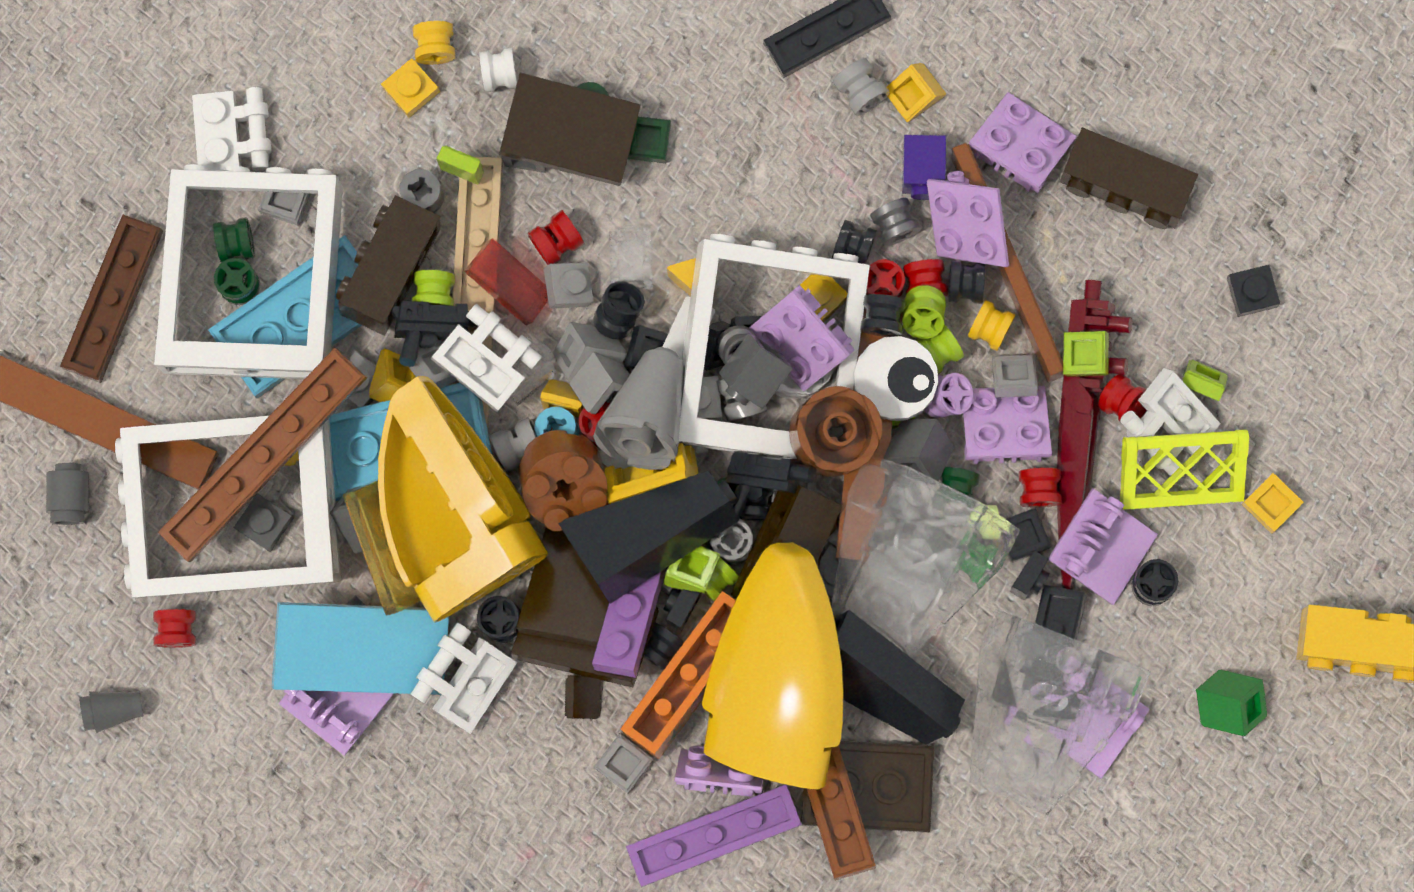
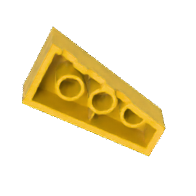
[1296,605,1414,683]

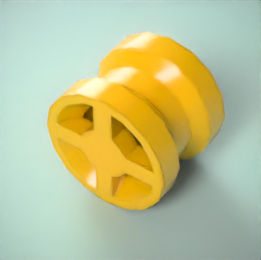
[412,21,455,65]
[967,300,1016,351]

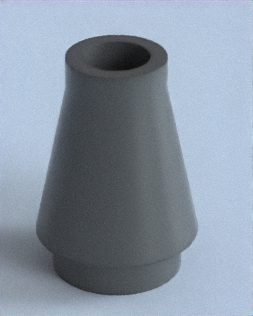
[79,691,144,733]

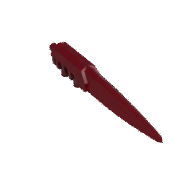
[1057,280,1133,590]

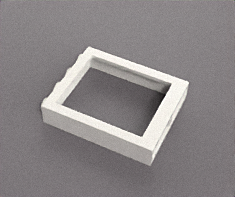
[154,164,343,379]
[678,234,870,459]
[115,416,341,598]

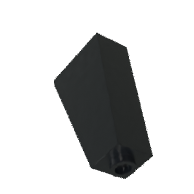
[559,470,740,604]
[834,610,965,745]

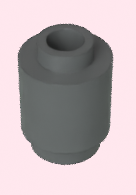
[46,463,89,525]

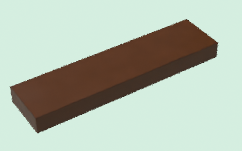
[60,214,163,383]

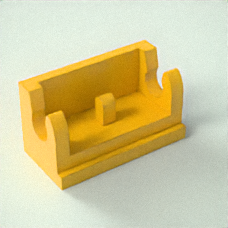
[605,442,699,504]

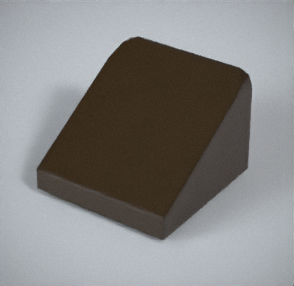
[565,675,601,719]

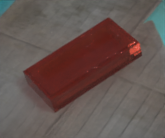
[464,238,548,326]

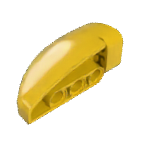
[378,376,549,623]
[702,542,843,789]

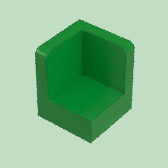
[1196,670,1267,737]

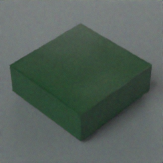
[628,116,671,164]

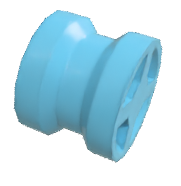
[534,407,581,437]

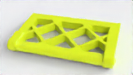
[1120,429,1249,510]

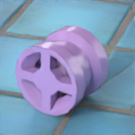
[925,373,973,418]

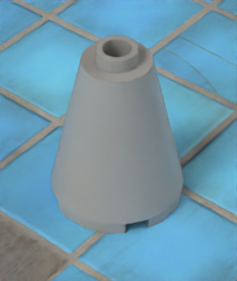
[593,347,684,470]

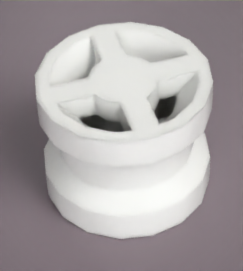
[479,47,518,93]

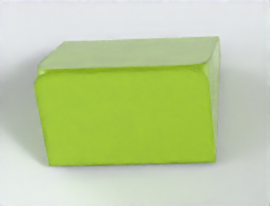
[663,546,720,593]

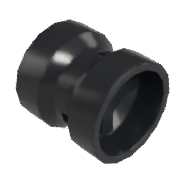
[593,281,645,339]
[1131,559,1179,606]
[477,596,521,643]

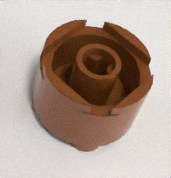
[789,386,883,477]
[518,430,608,531]

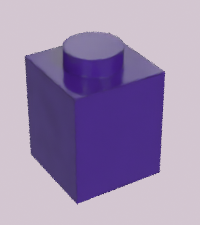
[902,135,946,200]

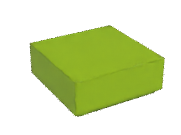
[436,145,484,185]
[1063,331,1109,376]
[1181,359,1228,401]

